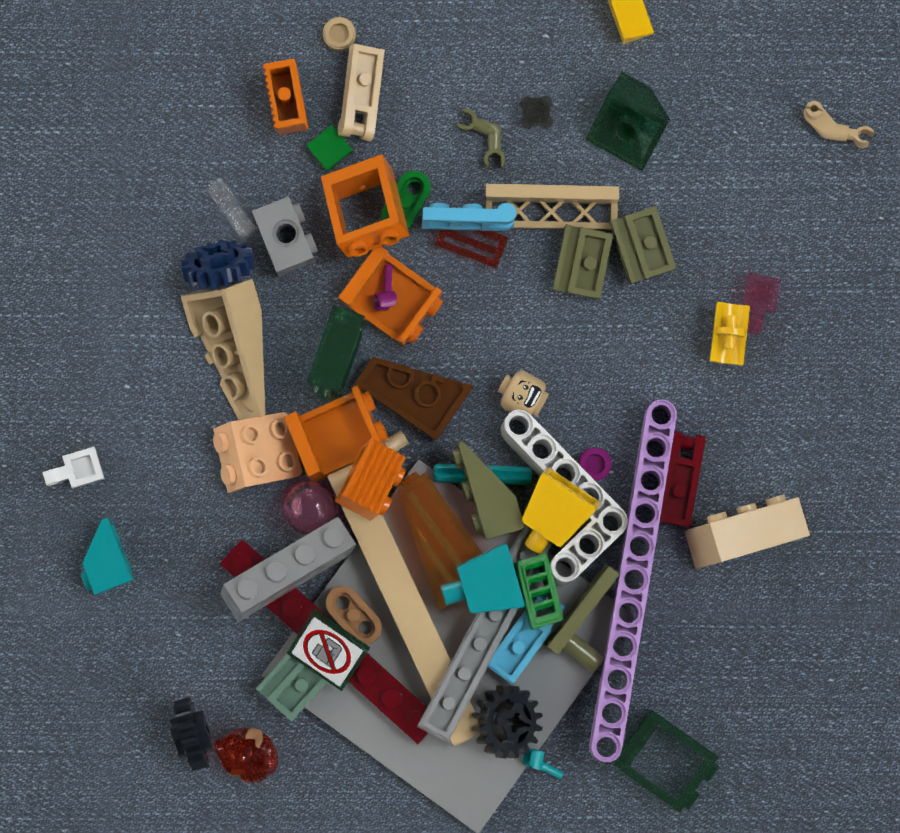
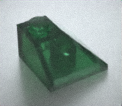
[585,72,670,171]

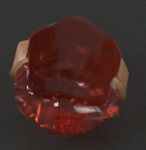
[215,728,279,784]

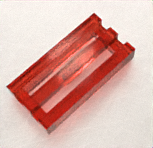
[435,229,509,269]

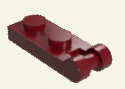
[660,430,706,528]

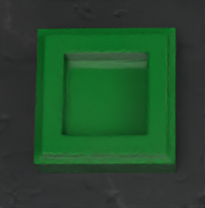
[306,125,353,172]

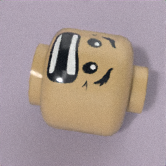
[498,370,549,417]

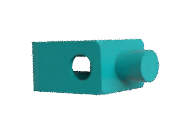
[441,543,525,613]

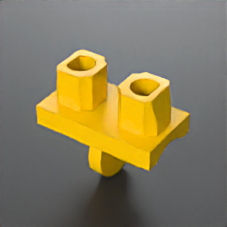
[709,302,750,366]

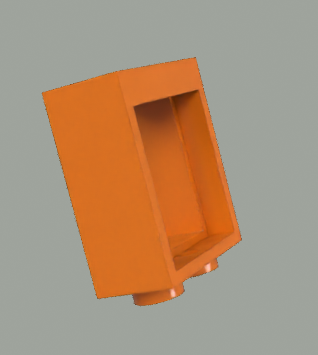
[321,154,410,258]

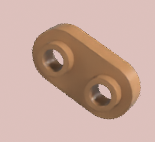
[326,586,382,645]

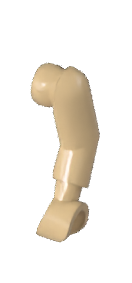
[803,101,874,149]

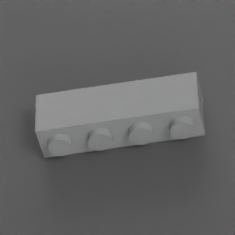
[220,517,356,622]

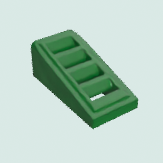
[513,553,564,630]

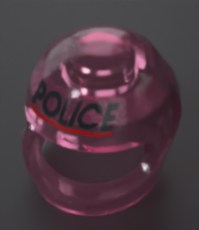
[281,478,338,535]

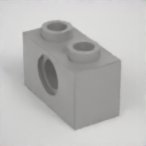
[252,196,318,276]

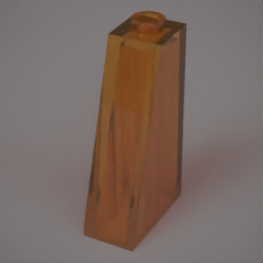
[398,472,482,610]

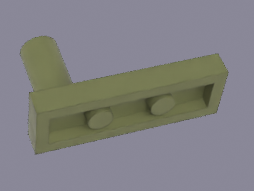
[544,564,620,673]

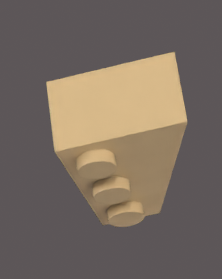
[684,494,810,569]

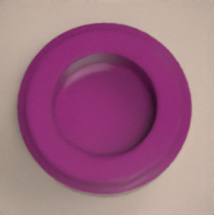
[578,448,612,481]

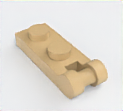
[337,44,385,141]

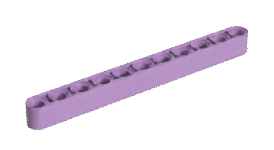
[589,400,677,762]

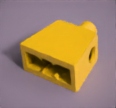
[522,467,602,554]

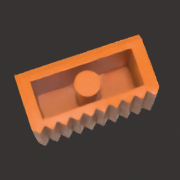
[262,59,309,135]
[335,438,406,521]

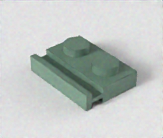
[256,641,329,722]

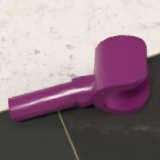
[373,264,397,311]

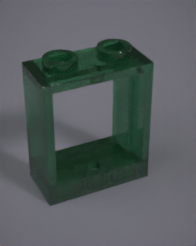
[306,305,367,401]
[612,709,719,812]

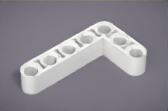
[501,410,628,586]

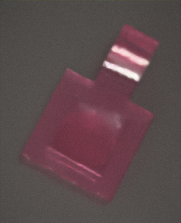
[742,273,781,335]

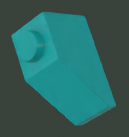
[80,518,136,595]

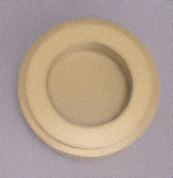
[323,17,356,52]

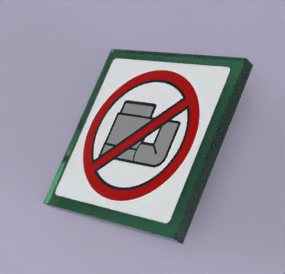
[287,609,371,691]

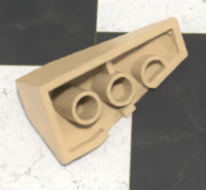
[181,278,265,420]

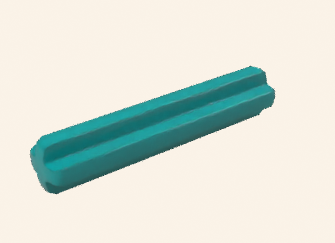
[433,464,532,485]

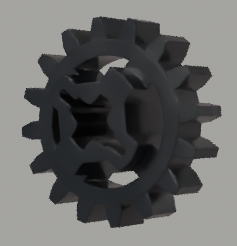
[472,685,543,759]
[170,697,213,771]

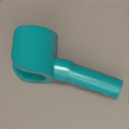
[522,748,563,779]

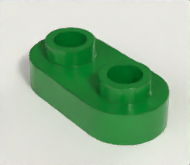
[381,171,431,230]

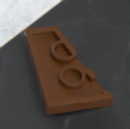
[354,357,474,441]

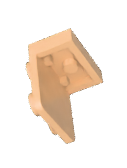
[213,412,302,493]

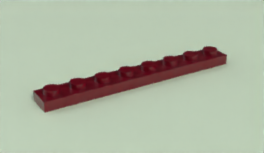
[220,539,428,744]

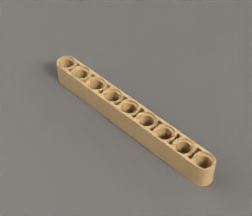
[327,464,480,747]

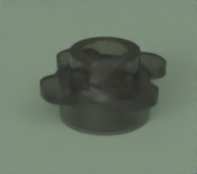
[520,96,553,129]

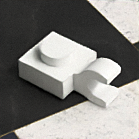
[42,447,105,489]

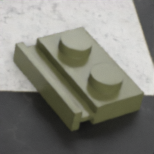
[609,206,677,285]
[552,224,613,300]

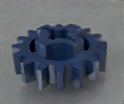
[181,240,255,290]

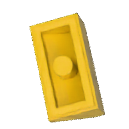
[607,0,654,44]

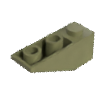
[452,440,525,540]

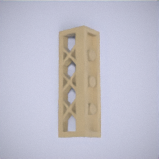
[485,184,619,231]

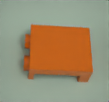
[338,246,444,347]
[284,385,389,483]

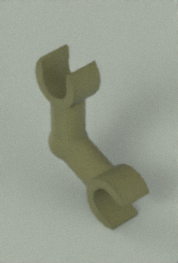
[457,109,506,169]

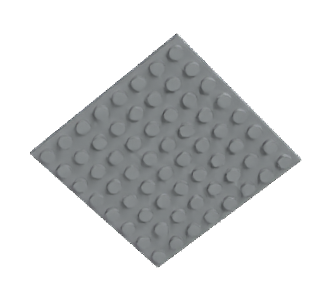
[261,459,635,833]

